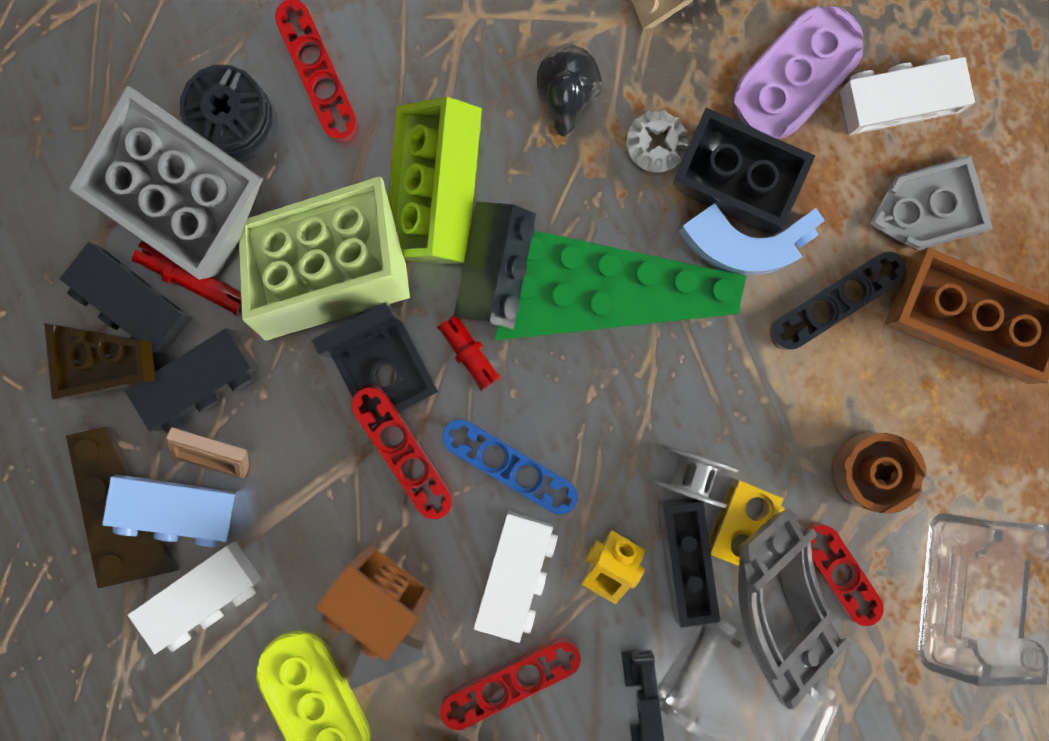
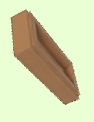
[166,427,249,479]

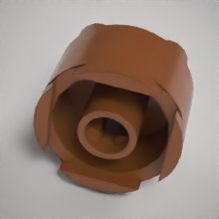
[832,432,926,513]

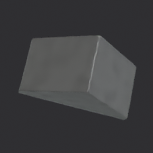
[348,635,428,690]

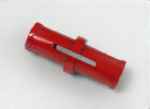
[437,315,501,391]

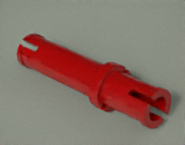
[132,240,242,316]

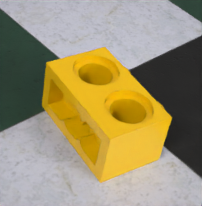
[709,478,785,566]

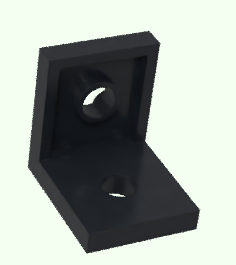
[311,301,439,427]

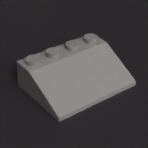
[69,86,263,280]

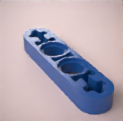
[442,419,578,515]

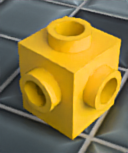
[581,531,646,604]

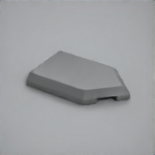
[869,155,993,251]

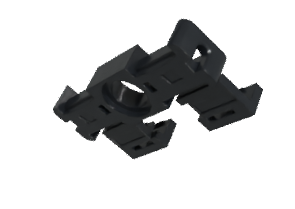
[621,649,664,741]

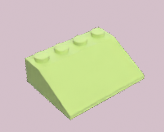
[239,176,410,341]

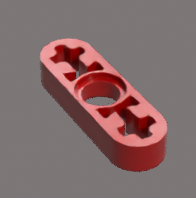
[805,523,884,626]

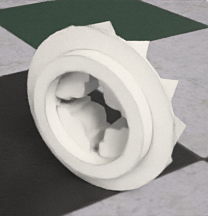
[627,110,688,172]

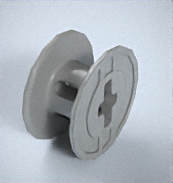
[650,445,739,508]

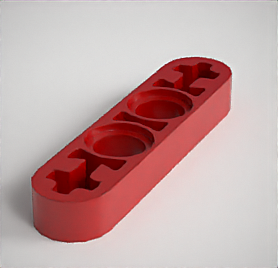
[275,0,359,143]
[352,385,452,520]
[440,638,581,730]

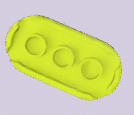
[256,631,372,741]

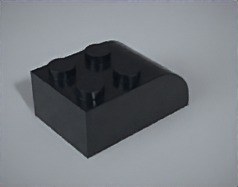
[672,107,816,235]

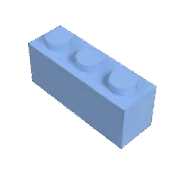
[102,474,236,547]

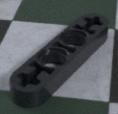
[770,252,906,350]

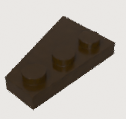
[44,323,156,400]

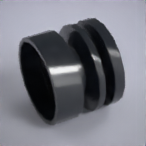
[180,65,278,162]

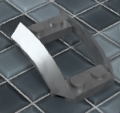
[738,509,850,710]

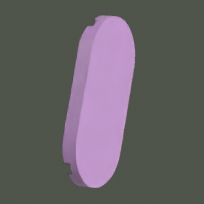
[733,6,863,139]

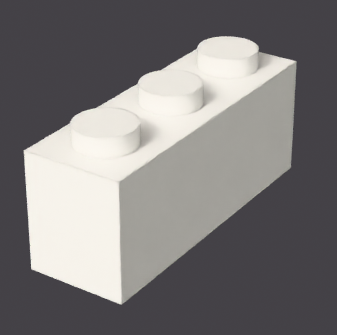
[839,55,975,135]
[474,511,558,643]
[128,542,262,654]

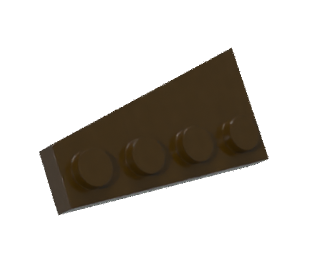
[66,427,179,588]

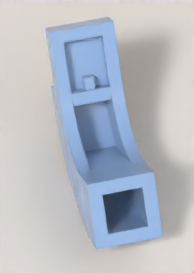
[678,203,825,276]

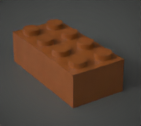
[884,247,1049,384]
[316,545,432,661]

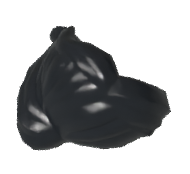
[537,45,602,137]

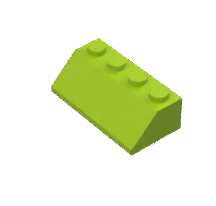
[388,96,482,264]

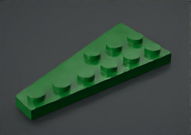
[495,231,746,341]

